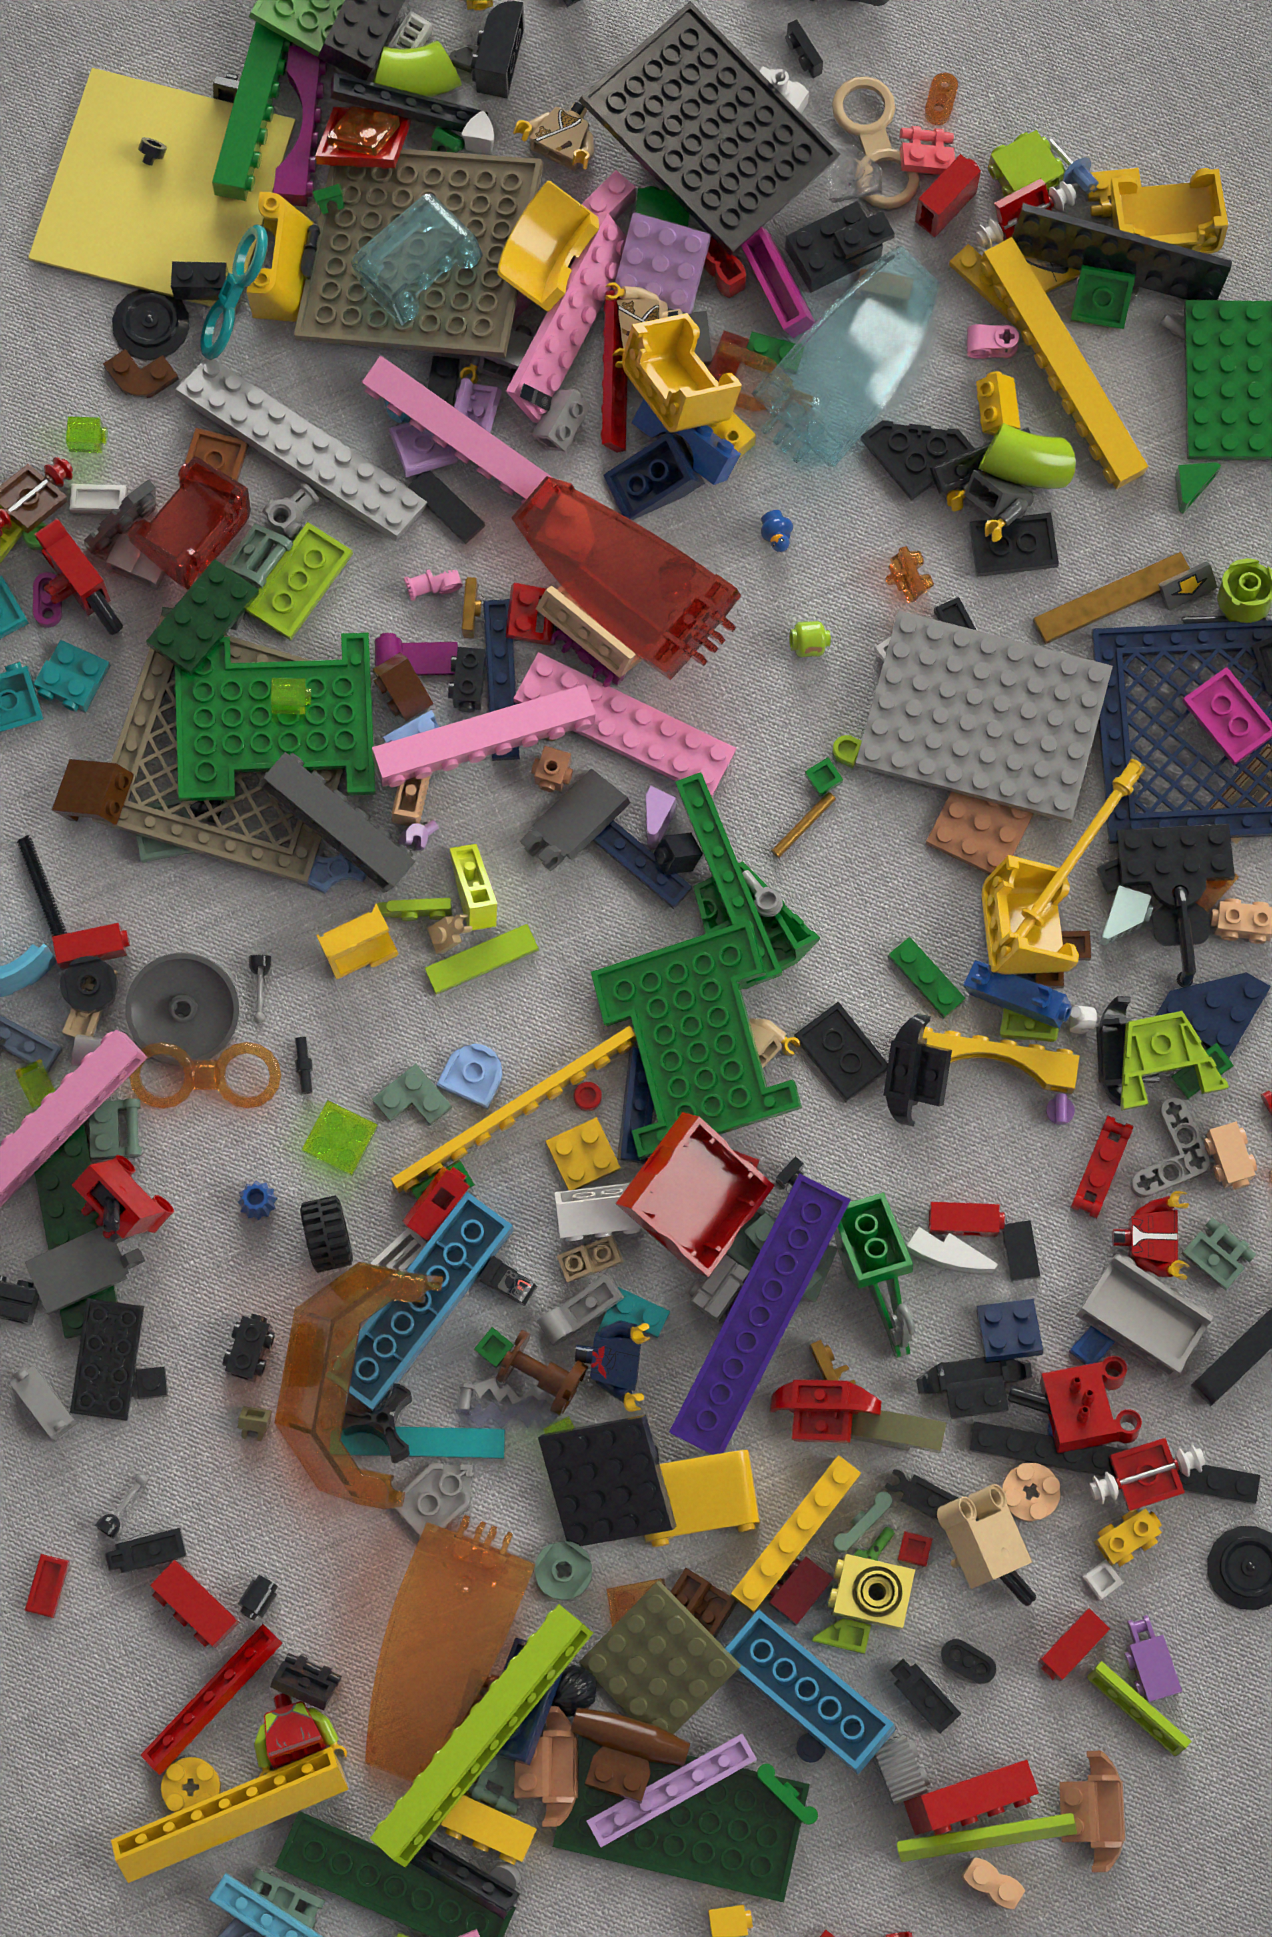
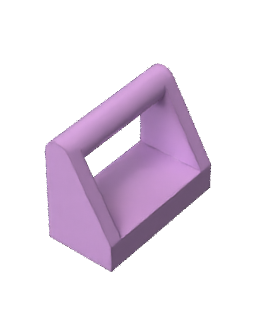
[646,786,676,849]

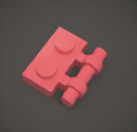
[900,126,955,175]

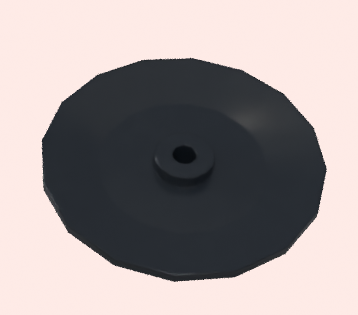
[112,289,190,360]
[1207,1526,1272,1610]

